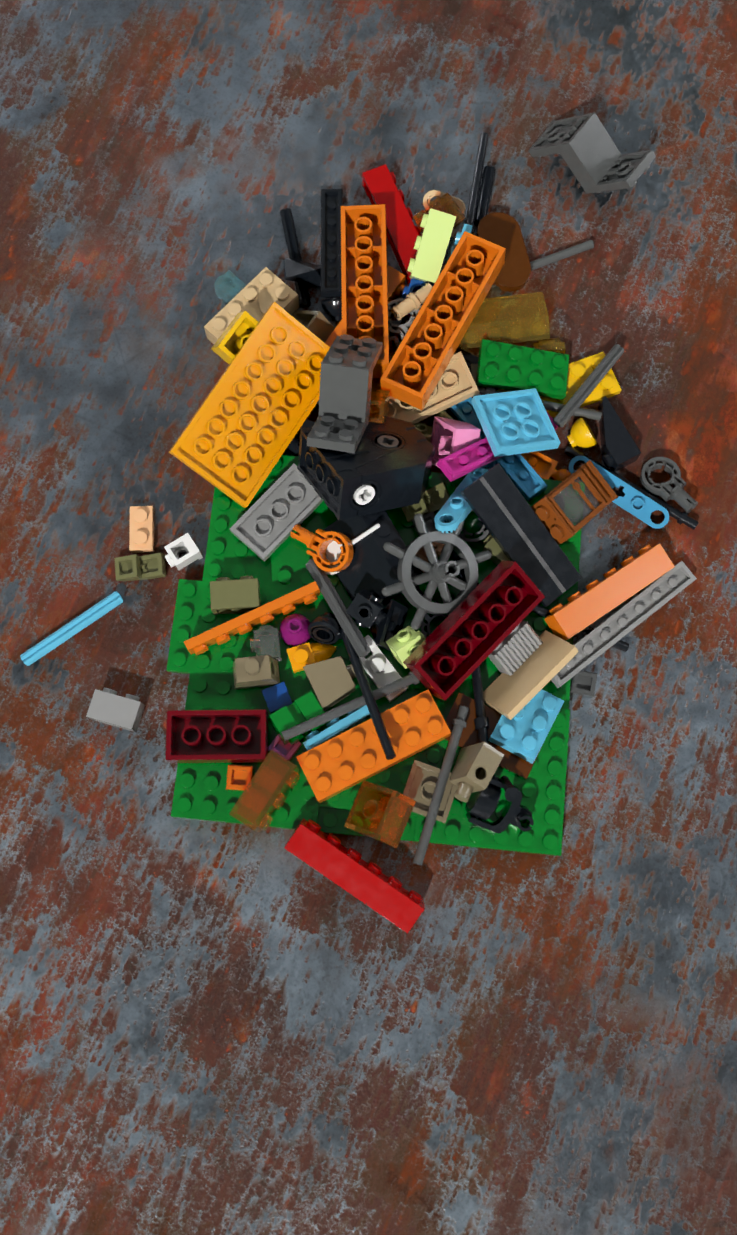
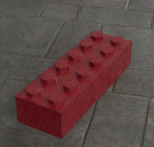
[403,560,545,701]

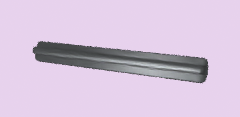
[553,344,624,428]
[306,559,371,657]

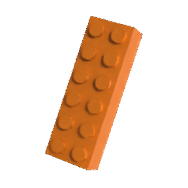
[296,689,451,803]

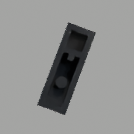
[598,397,641,472]

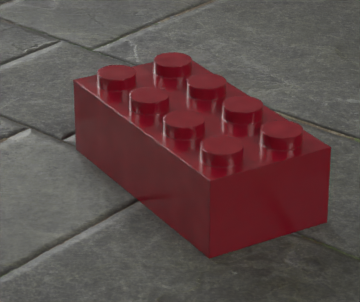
[166,710,268,763]

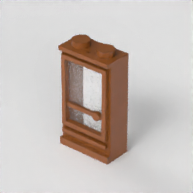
[531,460,618,545]

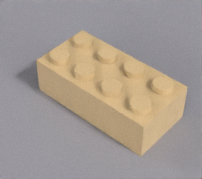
[204,267,300,344]

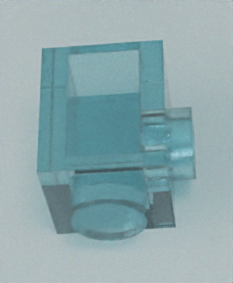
[214,270,246,304]

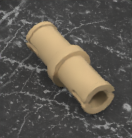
[391,283,433,320]

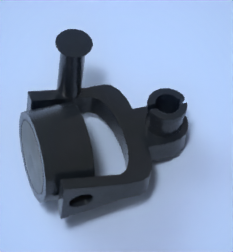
[465,775,534,833]

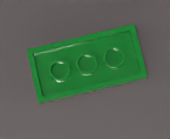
[476,339,569,400]

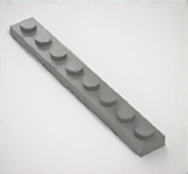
[551,561,697,688]

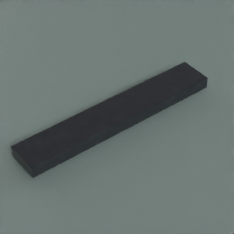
[321,189,343,297]

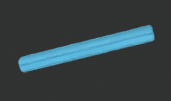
[20,591,123,666]

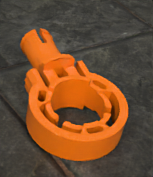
[290,524,354,572]

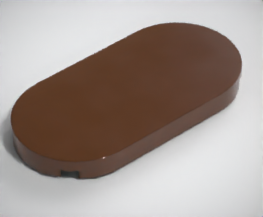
[477,212,531,292]

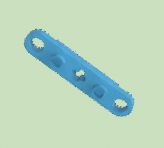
[569,456,669,529]

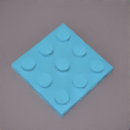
[471,388,561,457]

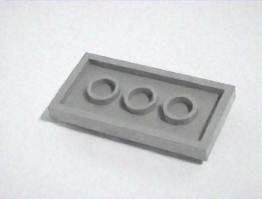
[230,463,324,562]

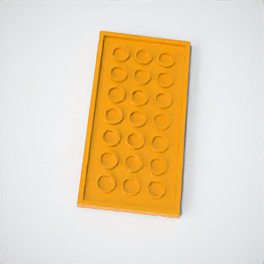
[169,302,330,508]

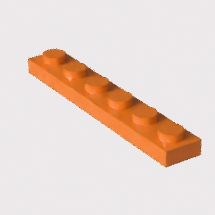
[184,581,320,655]

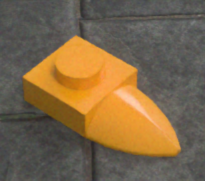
[286,642,336,673]

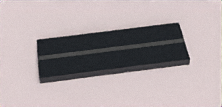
[460,463,582,607]

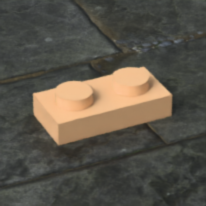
[129,506,154,553]

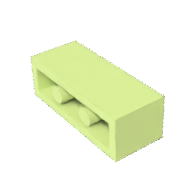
[407,208,456,284]

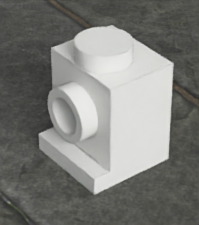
[164,533,203,571]

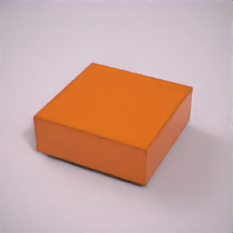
[226,765,253,791]

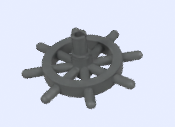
[382,513,492,630]

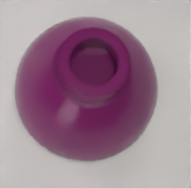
[279,614,311,647]

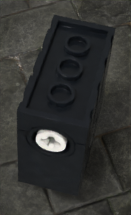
[297,415,435,521]

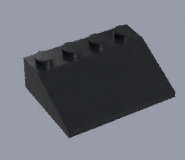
[318,511,422,603]

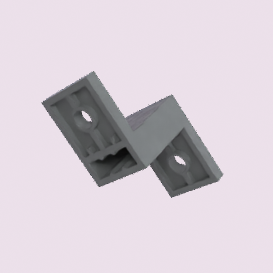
[528,112,656,194]
[307,334,383,453]

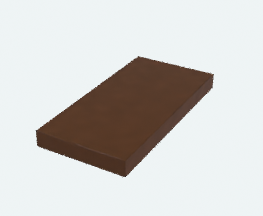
[444,692,541,779]

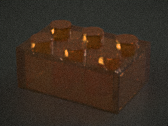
[229,750,300,833]

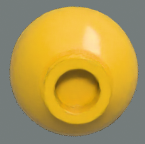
[567,418,597,448]

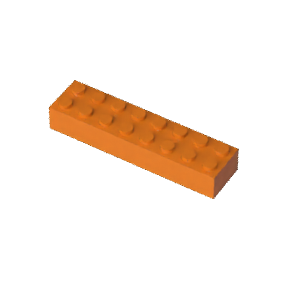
[341,204,390,378]
[380,231,506,410]

